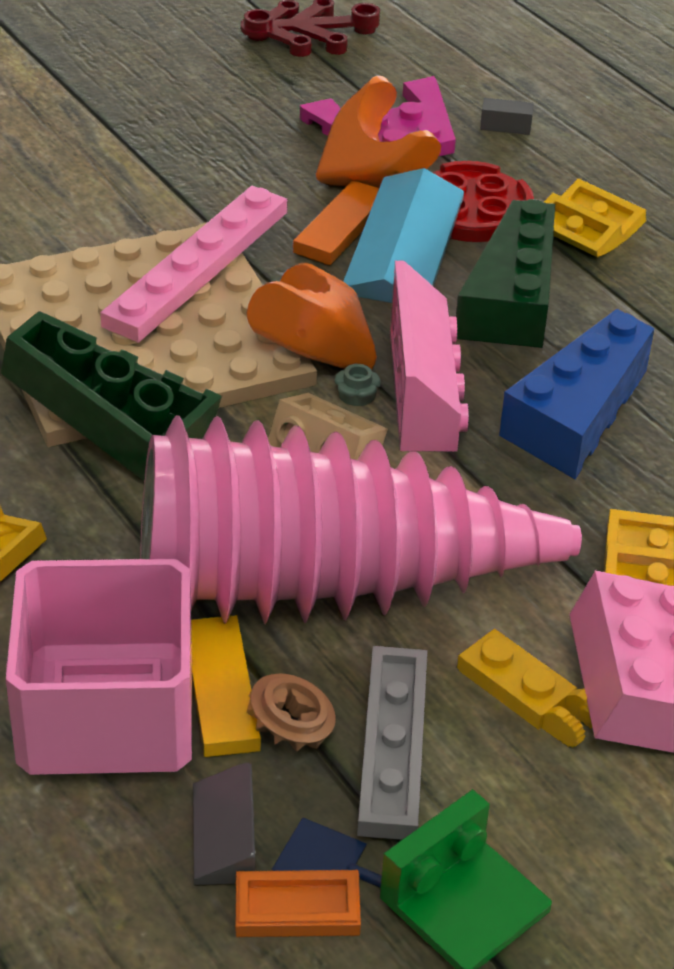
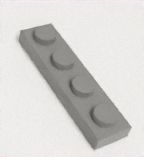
[357,646,428,840]

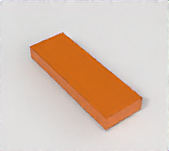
[293,181,379,265]

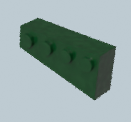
[456,199,555,348]
[1,311,222,481]

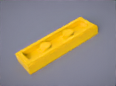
[191,615,261,757]

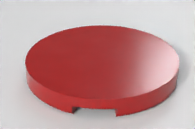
[432,161,534,242]

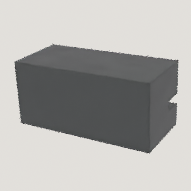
[480,98,534,135]

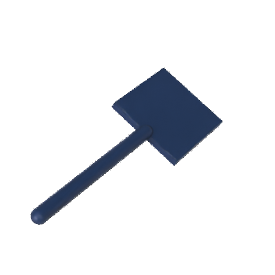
[271,817,382,888]

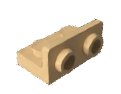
[268,393,388,460]

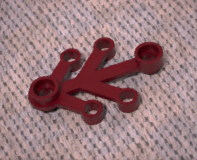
[240,0,380,57]

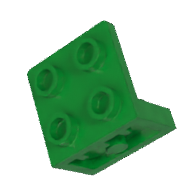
[380,789,552,969]

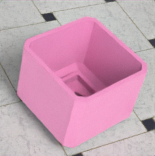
[6,559,192,775]

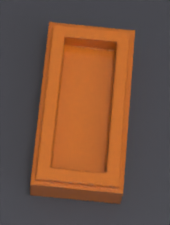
[236,870,361,937]

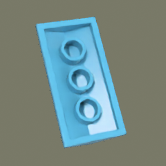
[343,168,464,303]

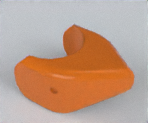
[316,76,441,188]
[247,263,377,370]

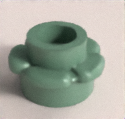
[335,364,381,406]

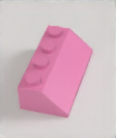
[390,260,469,452]

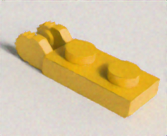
[457,628,593,748]

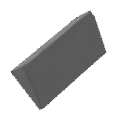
[193,763,255,885]

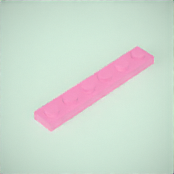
[100,186,287,343]

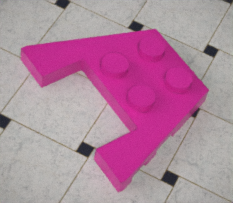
[300,76,456,156]

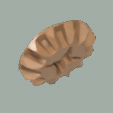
[247,673,336,751]

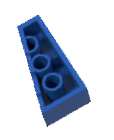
[499,309,655,480]

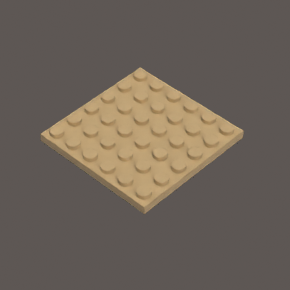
[0,222,317,447]

